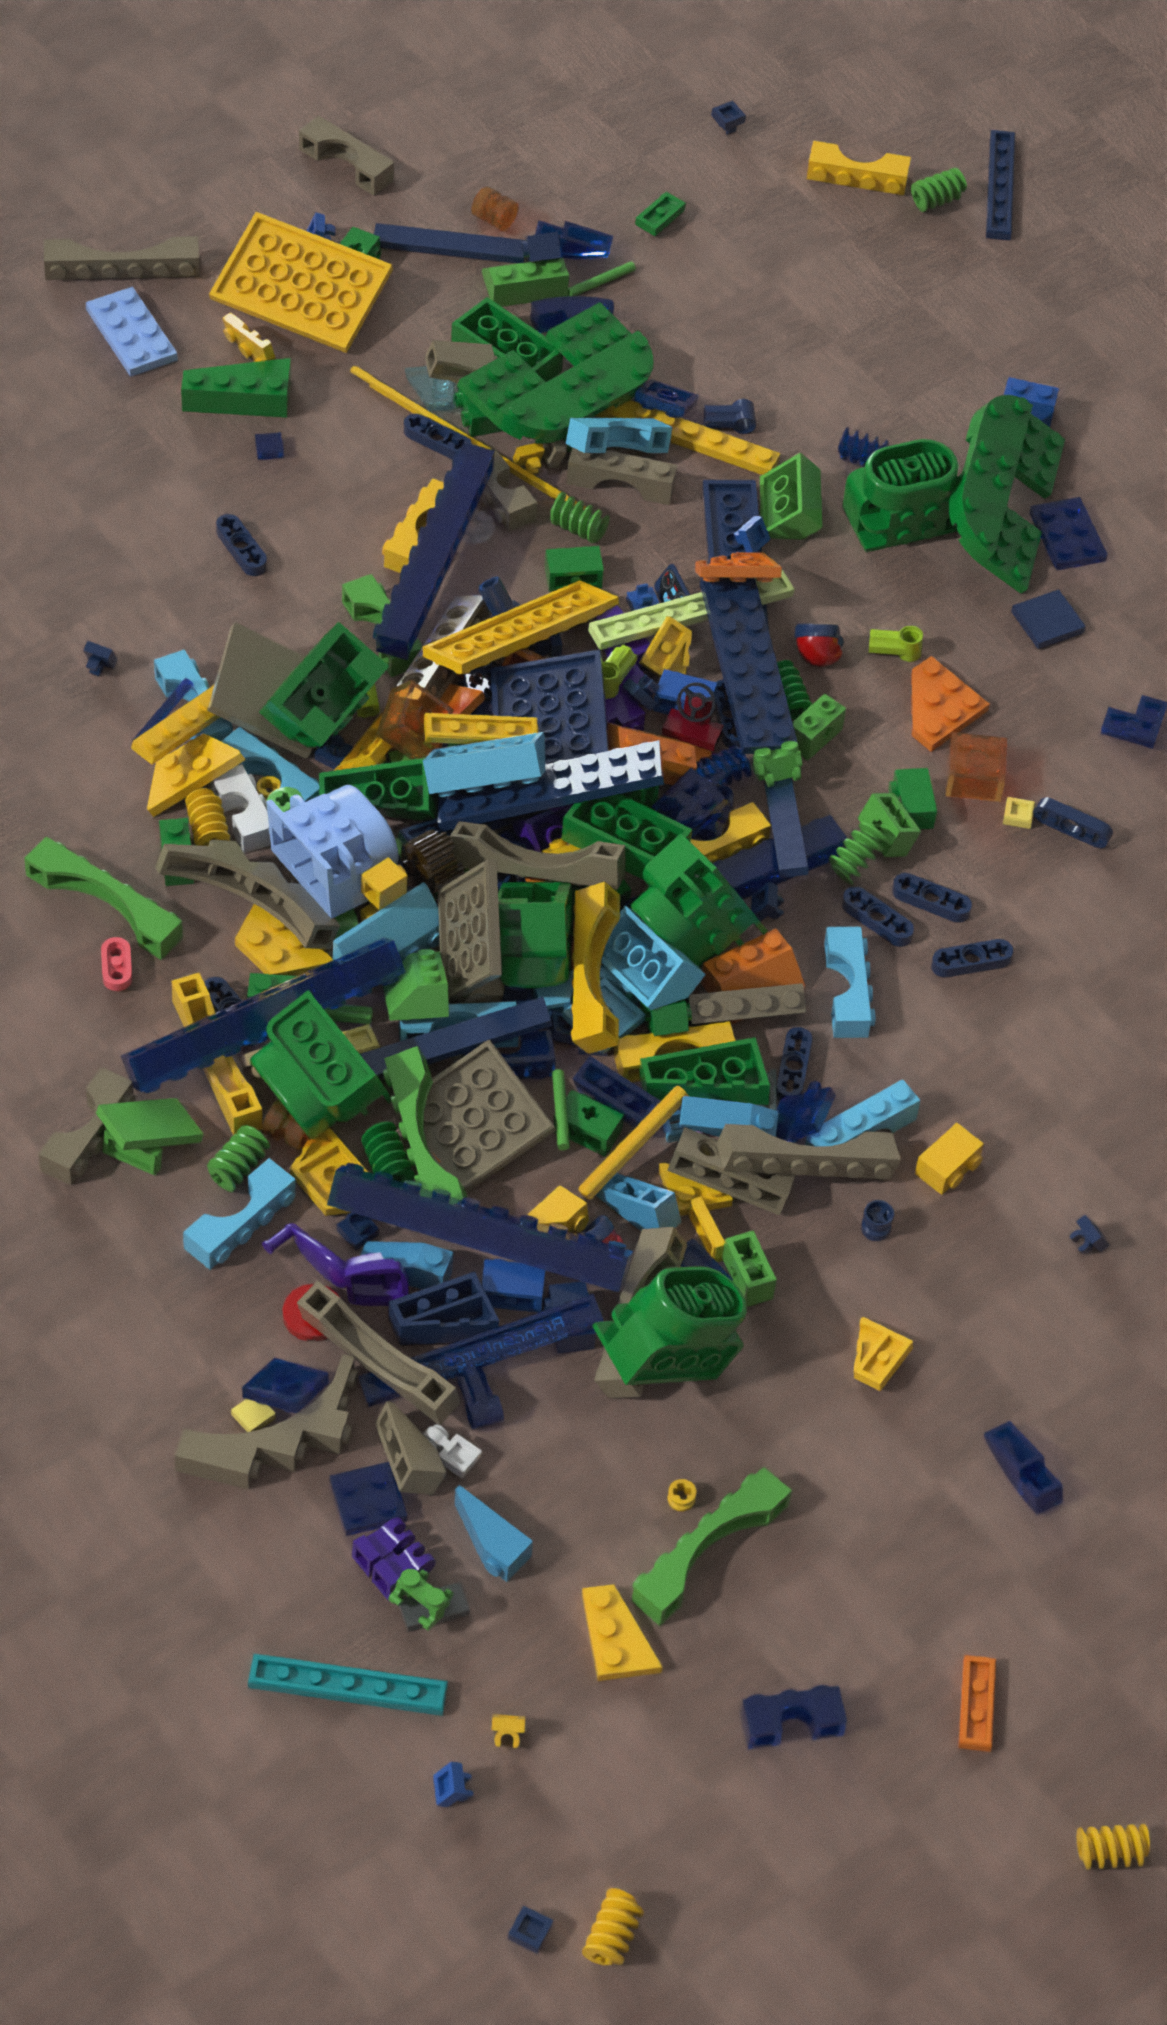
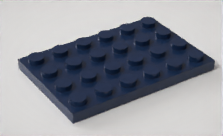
[491,650,609,764]

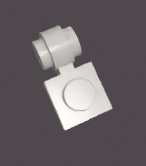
[423,1424,482,1478]

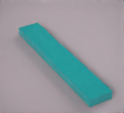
[248,1653,448,1716]

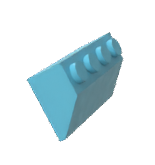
[423,732,546,797]
[333,882,440,997]
[601,906,706,1010]

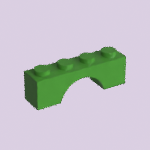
[342,574,422,677]

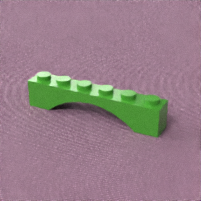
[24,836,183,960]
[383,1046,473,1227]
[631,1467,792,1626]

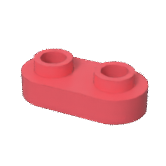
[101,937,132,991]

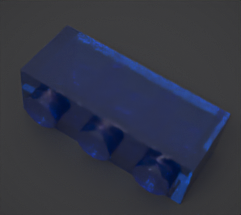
[572,1056,661,1128]

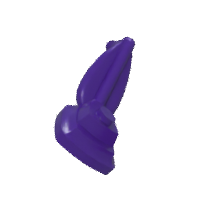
[262,1223,408,1306]

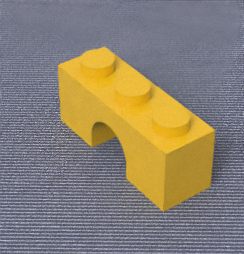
[360,857,408,923]

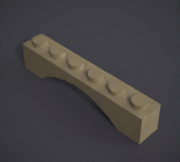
[44,236,200,280]
[450,821,626,890]
[716,1124,901,1180]
[594,1227,687,1398]
[297,1281,461,1426]

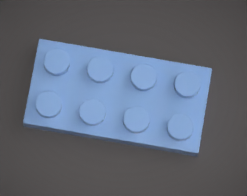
[86,286,178,377]

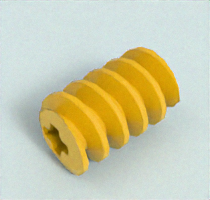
[185,788,230,846]
[1076,1824,1150,1870]
[582,1888,644,1966]

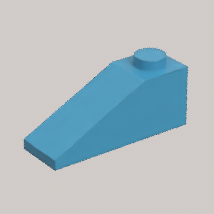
[679,1096,779,1137]
[596,1173,682,1231]
[360,1241,453,1290]
[455,1485,533,1582]

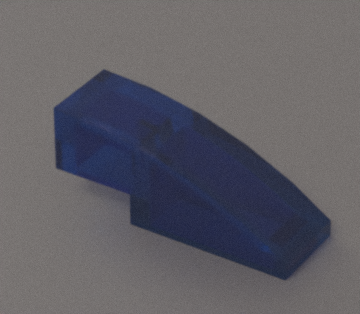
[534,220,613,259]
[530,296,614,333]
[984,1421,1063,1515]

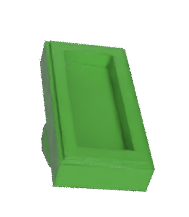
[102,1129,163,1176]

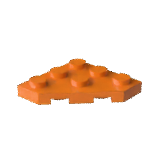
[695,552,782,582]
[911,656,990,752]

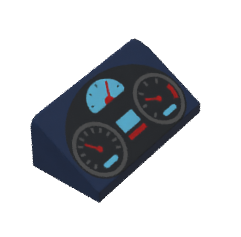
[654,563,690,603]

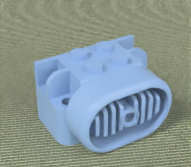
[266,785,399,919]

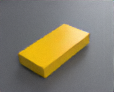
[688,1197,725,1264]

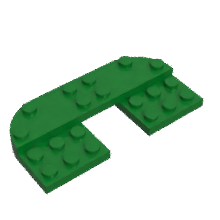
[457,302,654,444]
[949,395,1065,594]

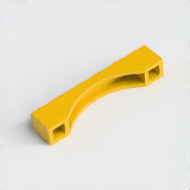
[571,881,620,1054]
[171,972,263,1135]

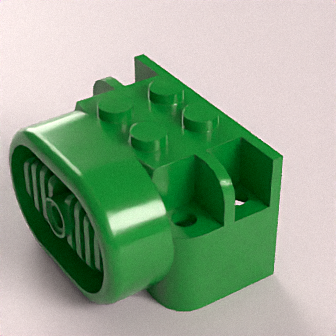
[842,439,959,553]
[258,621,389,748]
[631,833,768,968]
[498,881,573,989]
[250,990,392,1139]
[592,1266,747,1385]

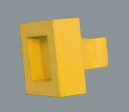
[513,443,545,474]
[491,1714,525,1748]

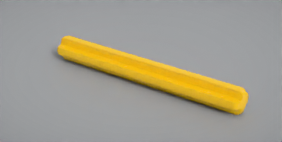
[578,1086,688,1200]

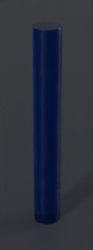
[132,677,194,742]

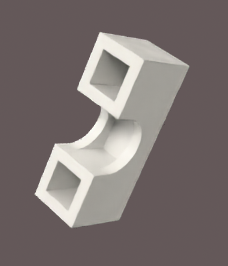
[211,765,271,854]

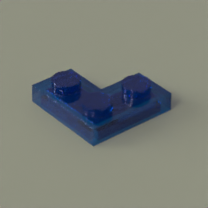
[1100,695,1167,749]

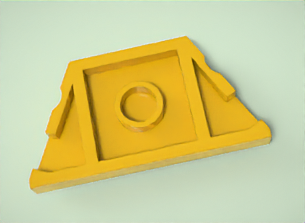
[334,713,406,771]
[147,733,245,817]
[235,904,333,976]
[290,1128,391,1216]

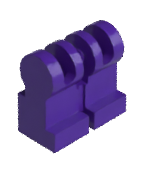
[352,1517,436,1602]

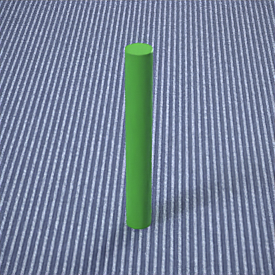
[568,261,636,298]
[552,1069,570,1150]

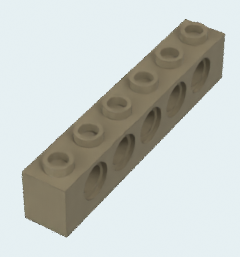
[389,596,492,719]

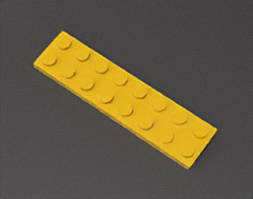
[423,580,619,674]

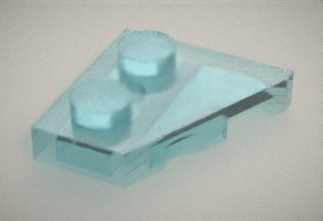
[405,366,456,411]

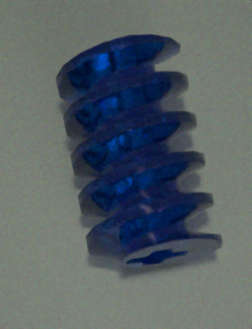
[838,427,889,467]
[689,746,752,796]

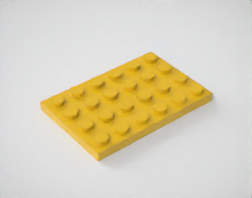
[209,212,393,353]

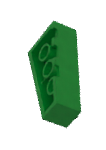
[181,358,291,418]
[319,758,438,821]
[639,1037,770,1105]

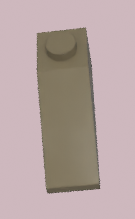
[375,1401,446,1495]

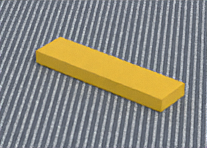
[424,713,538,744]

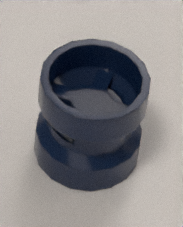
[861,1200,894,1241]

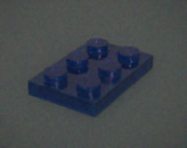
[1029,497,1108,571]

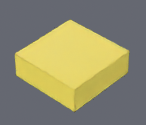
[1003,797,1035,829]
[342,1024,380,1054]
[231,1392,276,1432]

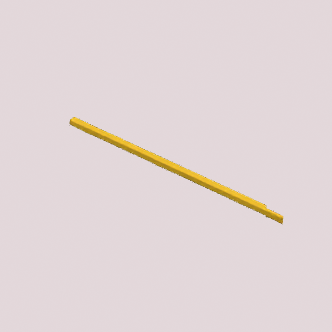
[350,366,586,510]

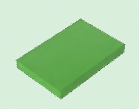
[96,1098,204,1150]

